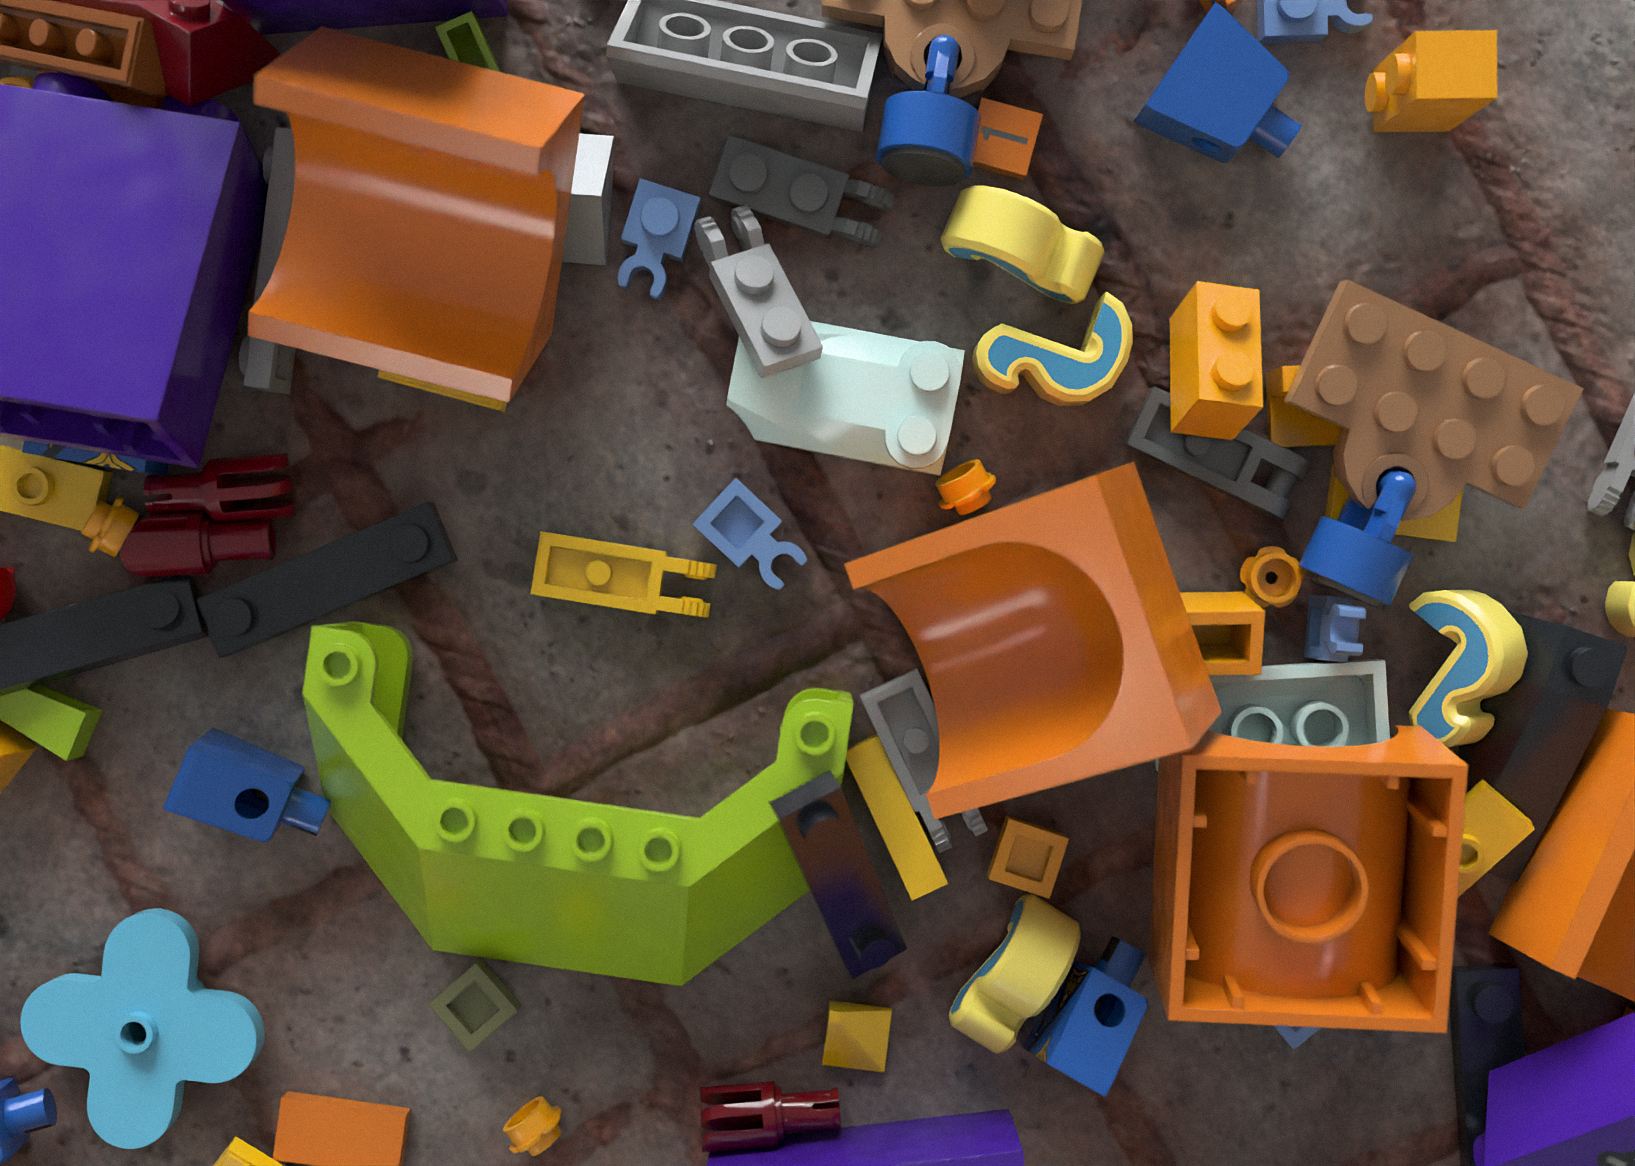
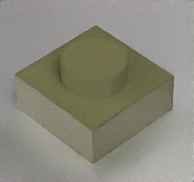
[428,957,522,1052]

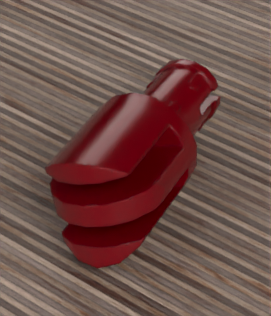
[143,453,296,522]
[120,511,276,576]
[699,1081,841,1152]

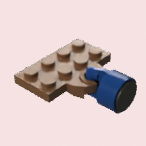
[821,0,1083,186]
[1283,280,1584,610]

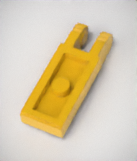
[530,531,717,618]

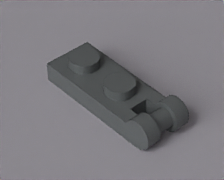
[1123,386,1312,521]

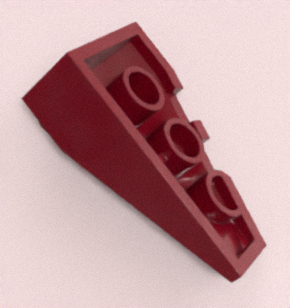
[50,0,282,107]

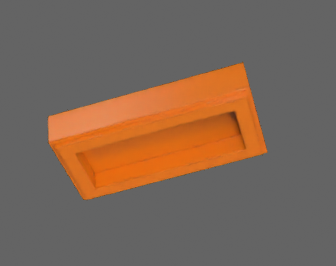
[273,1091,411,1166]

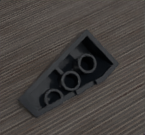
[1459,611,1628,882]

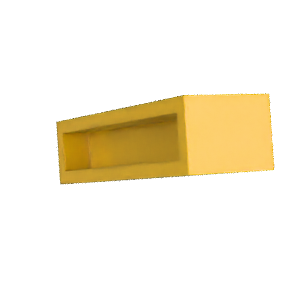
[846,734,948,901]

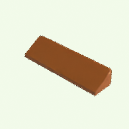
[0,0,166,98]

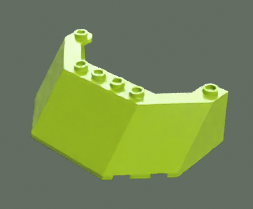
[302,621,853,986]

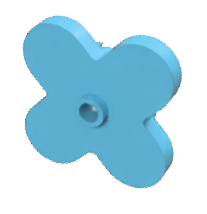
[20,908,265,1149]

